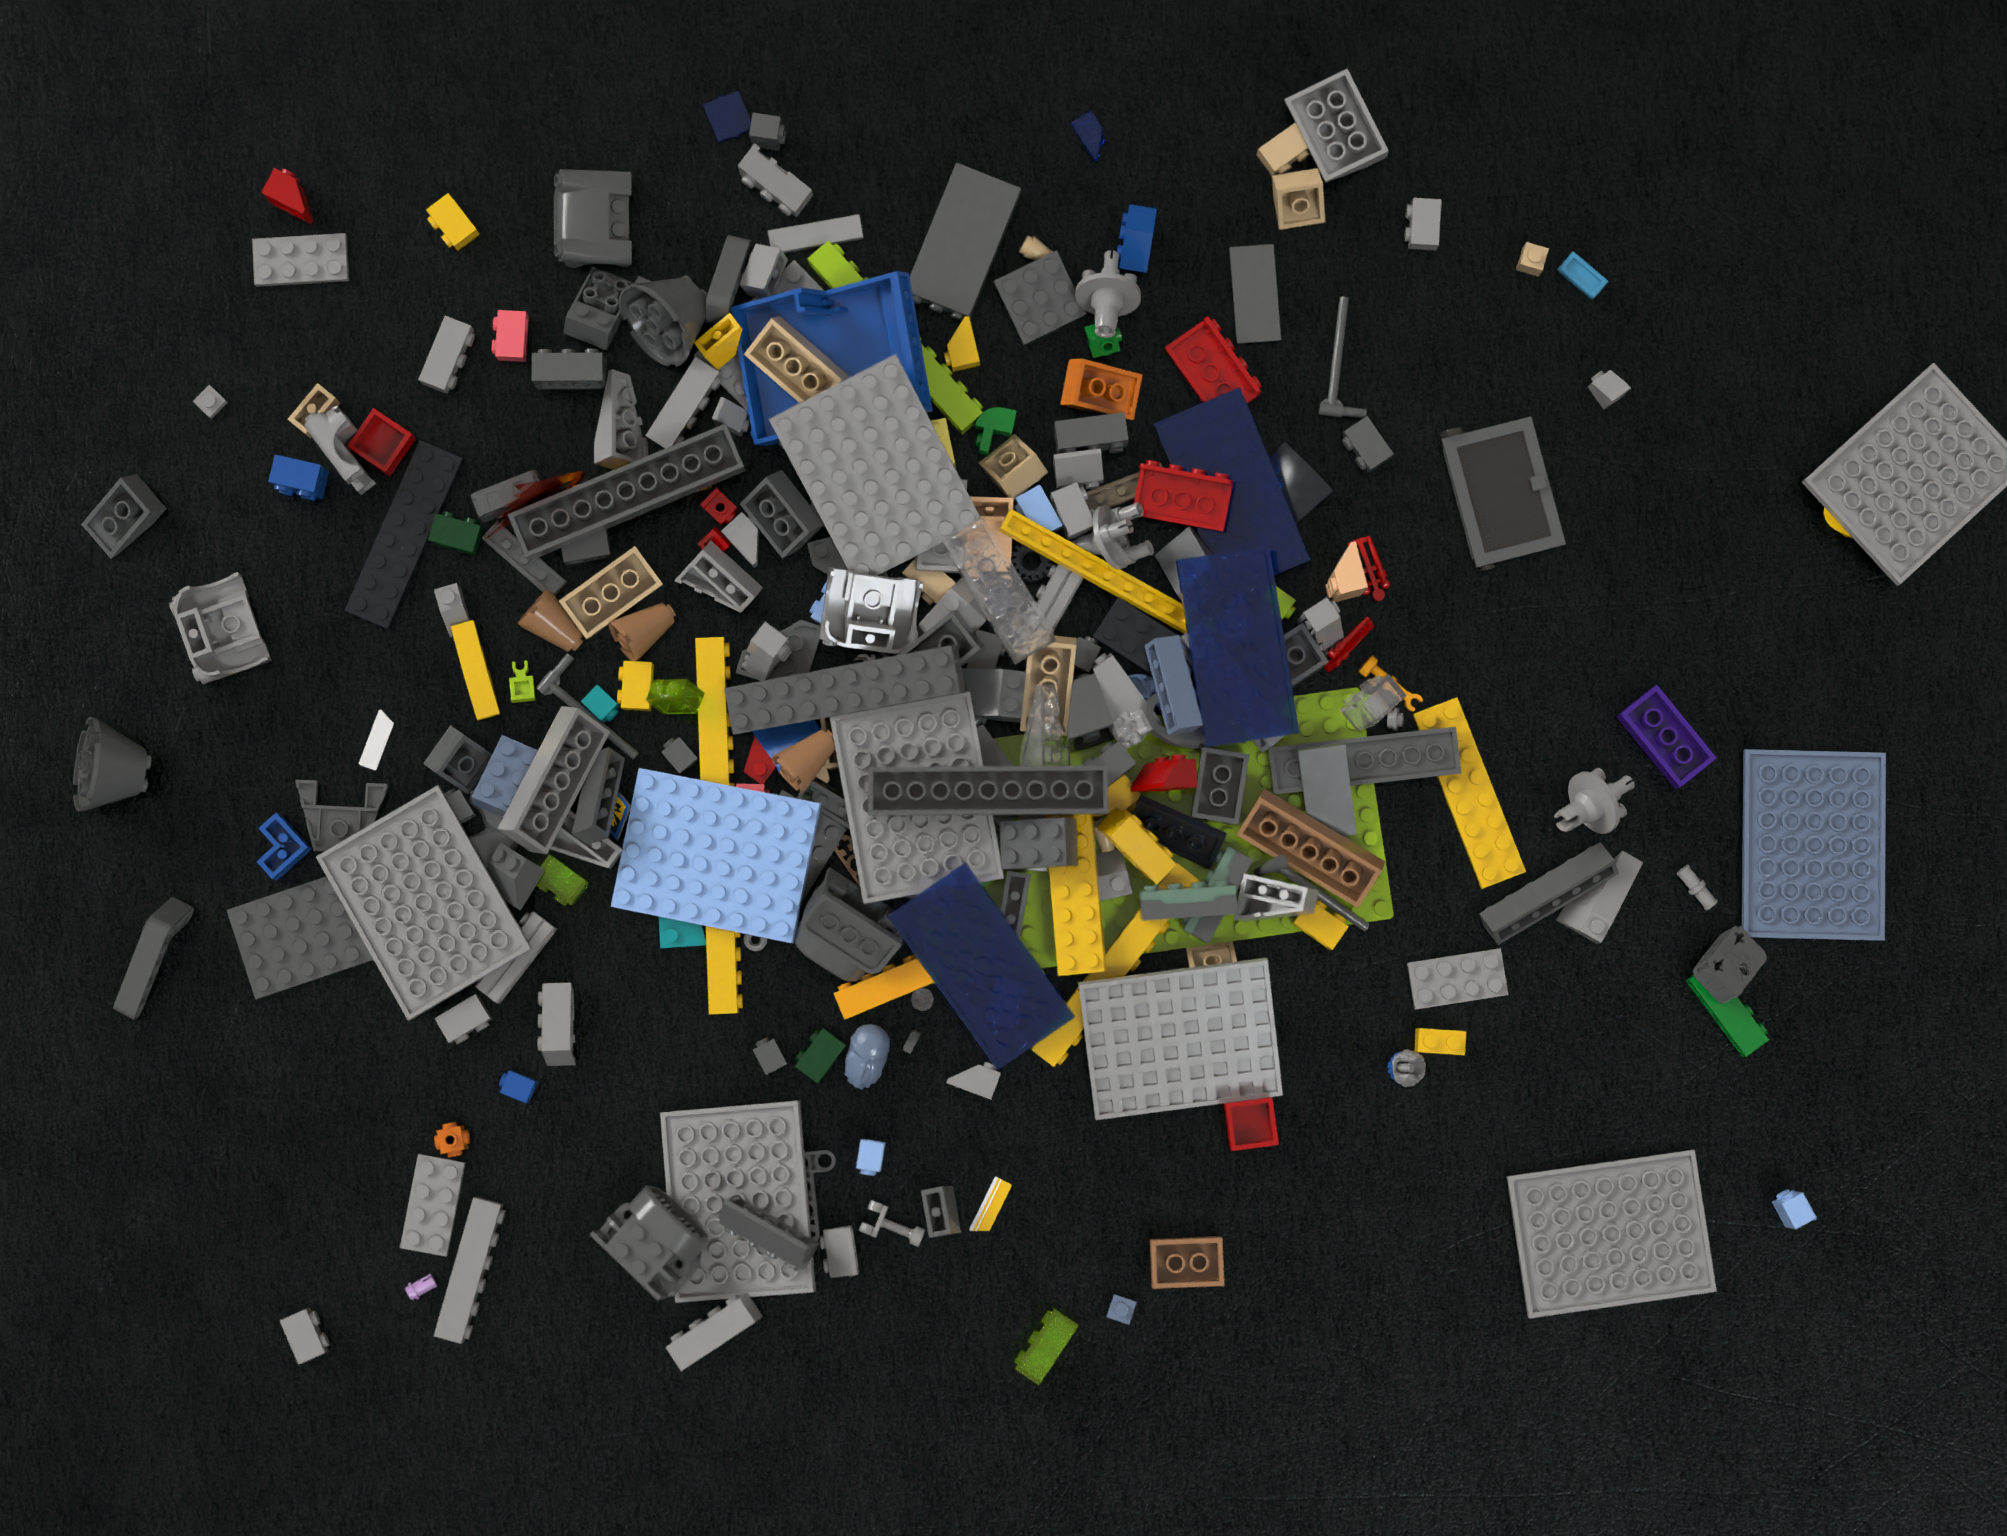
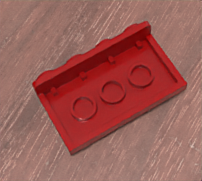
[1164,316,1262,424]
[1134,460,1234,532]

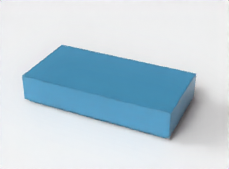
[1557,252,1608,300]

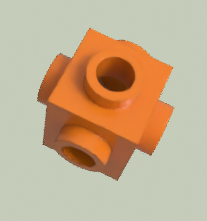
[434,1122,470,1157]

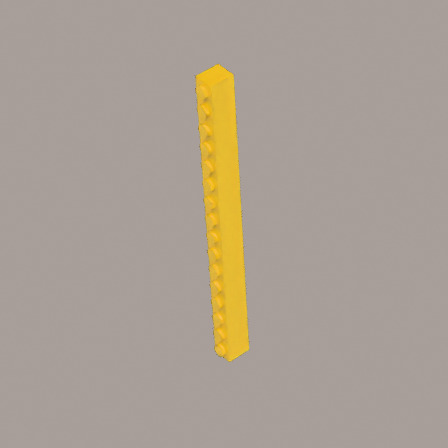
[695,637,743,1014]

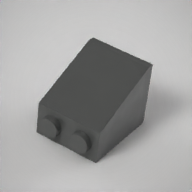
[1067,673,1115,754]

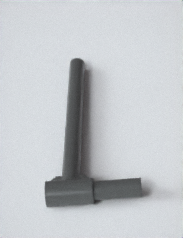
[1319,297,1366,418]
[535,653,639,760]
[1254,855,1369,931]

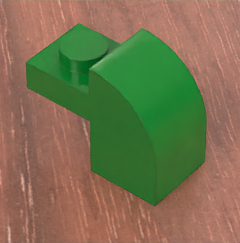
[975,407,1017,456]

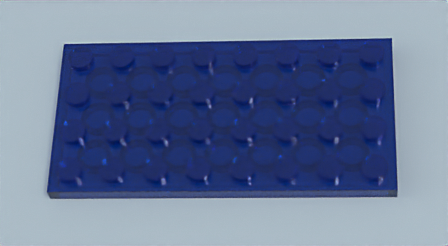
[1154,387,1311,596]
[1176,546,1299,748]
[888,862,1075,1070]

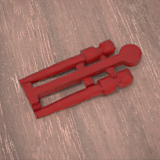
[1347,536,1390,601]
[1324,616,1374,672]

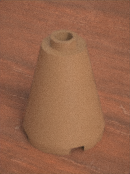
[518,589,583,652]
[608,603,676,661]
[771,730,836,794]

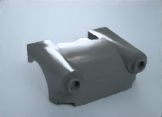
[554,169,632,268]

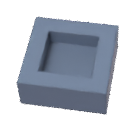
[1106,1294,1137,1325]

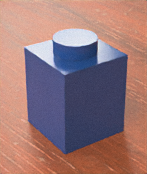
[499,1070,538,1103]

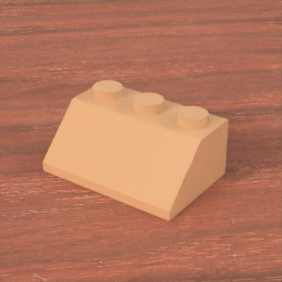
[1325,541,1368,602]

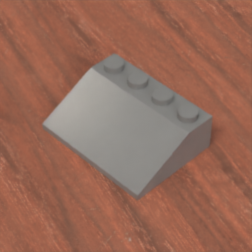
[1285,69,1388,182]

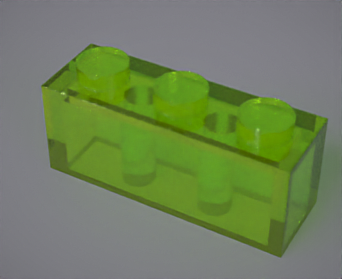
[1014,1308,1079,1385]

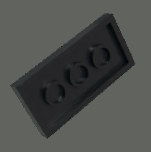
[1132,795,1227,869]

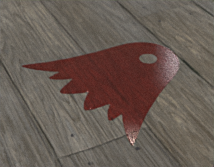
[486,471,585,539]

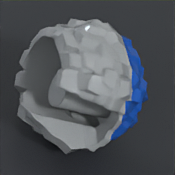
[1388,1049,1426,1087]

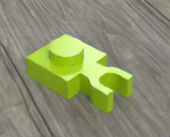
[509,661,535,703]

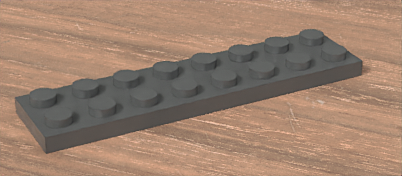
[1268,727,1461,795]

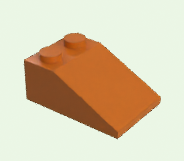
[1060,359,1142,420]

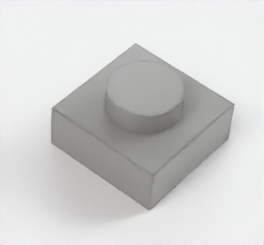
[193,385,228,419]

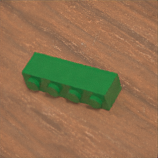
[1685,975,1769,1057]

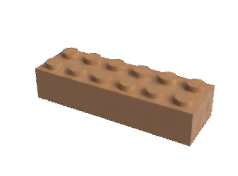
[1236,789,1385,908]

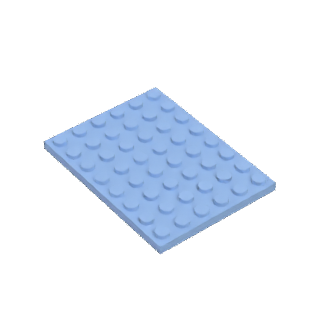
[611,768,821,943]

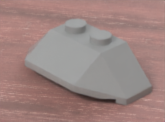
[917,574,986,639]

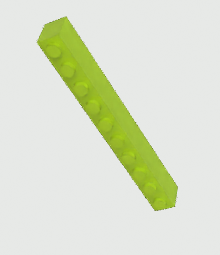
[807,240,983,434]

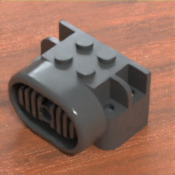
[794,867,907,981]
[590,1185,709,1300]

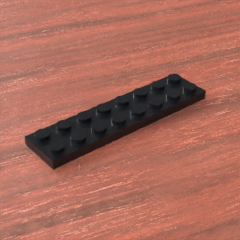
[345,440,464,630]

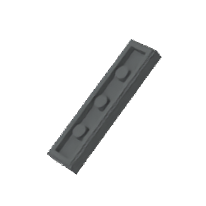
[482,521,567,596]

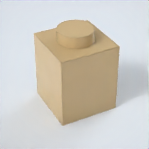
[1516,242,1549,276]

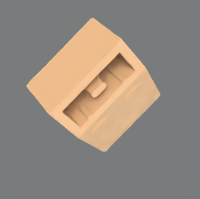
[964,497,1013,573]

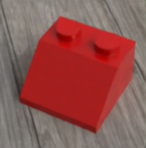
[261,168,313,224]
[1130,755,1197,792]

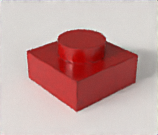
[698,527,732,552]

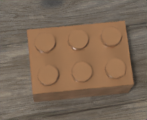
[1150,1236,1224,1289]

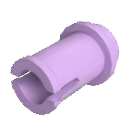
[405,1274,437,1300]

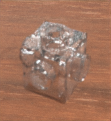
[1112,708,1152,746]

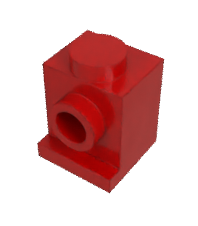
[700,488,738,527]

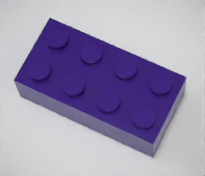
[1616,685,1716,789]

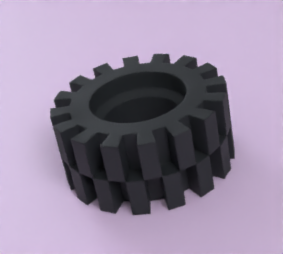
[1011,543,1053,583]

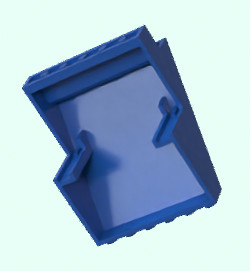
[731,271,933,446]

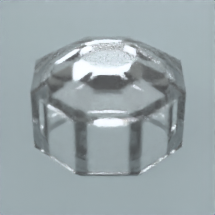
[911,988,934,1011]

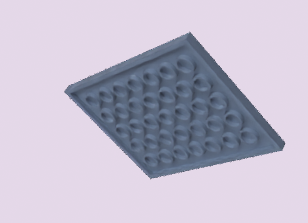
[1742,749,1886,941]

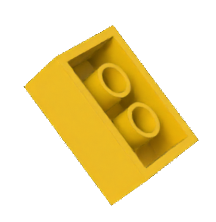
[1096,808,1177,885]

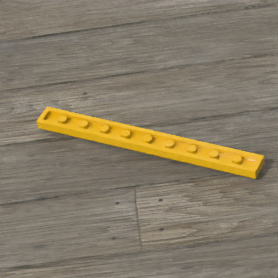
[999,509,1214,634]

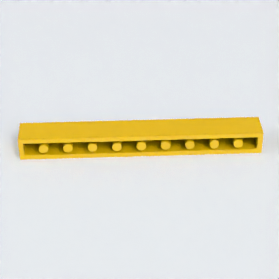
[1031,862,1199,1067]

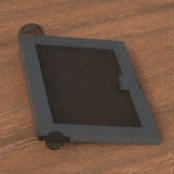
[1439,417,1566,571]

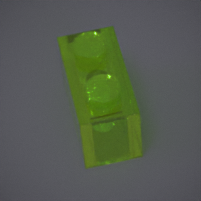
[646,679,705,714]
[536,854,590,906]

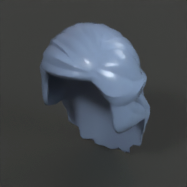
[844,1024,890,1090]

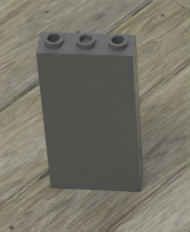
[910,163,1021,321]

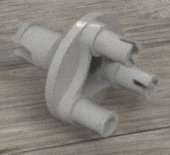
[1075,251,1141,338]
[1070,502,1154,570]
[1554,768,1635,834]

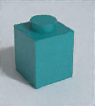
[581,685,619,723]

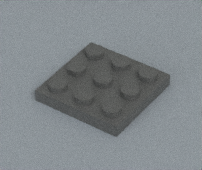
[993,251,1086,344]

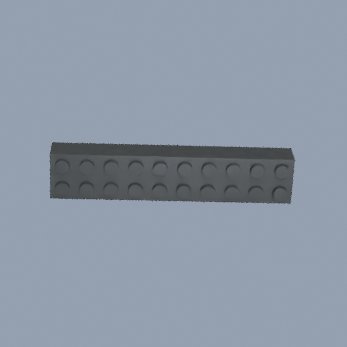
[508,424,746,561]
[724,645,966,735]
[868,766,1108,816]

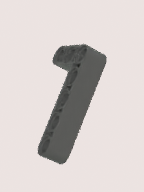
[113,897,194,1020]

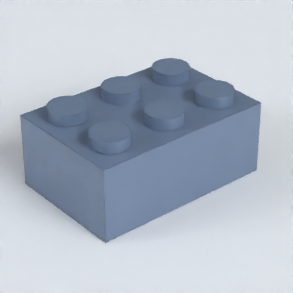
[472,735,538,817]

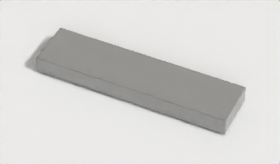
[768,215,863,253]

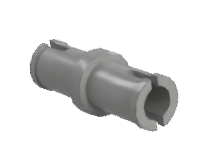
[1677,865,1718,910]

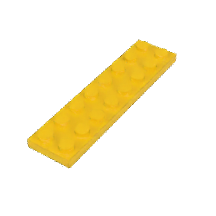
[1413,698,1526,889]
[1044,815,1107,976]

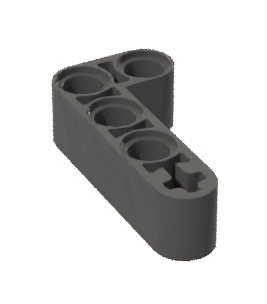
[706,235,751,325]
[804,1150,836,1241]

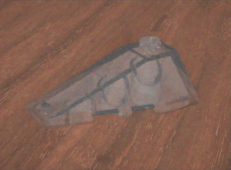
[1019,684,1071,766]

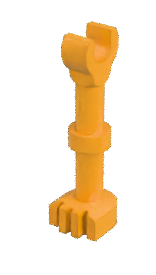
[1358,655,1423,712]

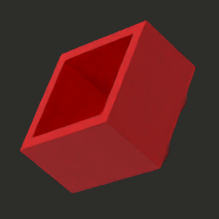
[347,408,416,477]
[1224,1097,1279,1151]

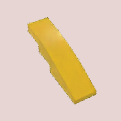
[451,620,500,720]

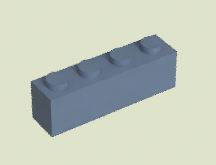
[1144,635,1203,735]

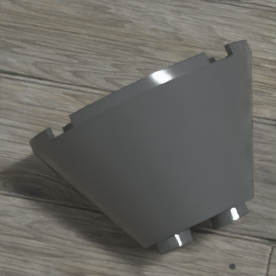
[619,275,708,367]
[73,717,151,811]

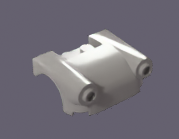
[304,405,376,495]
[819,567,923,655]
[169,572,272,684]

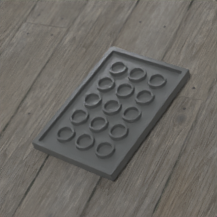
[227,876,374,999]

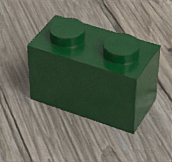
[428,511,484,556]
[795,1028,847,1083]

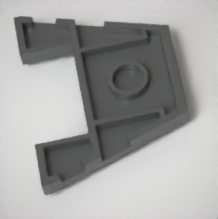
[296,780,389,852]

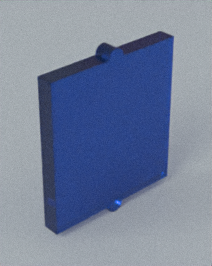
[703,91,751,143]

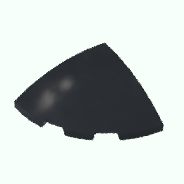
[1261,442,1333,540]

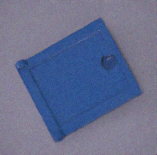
[752,720,821,772]

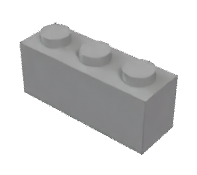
[418,316,475,394]

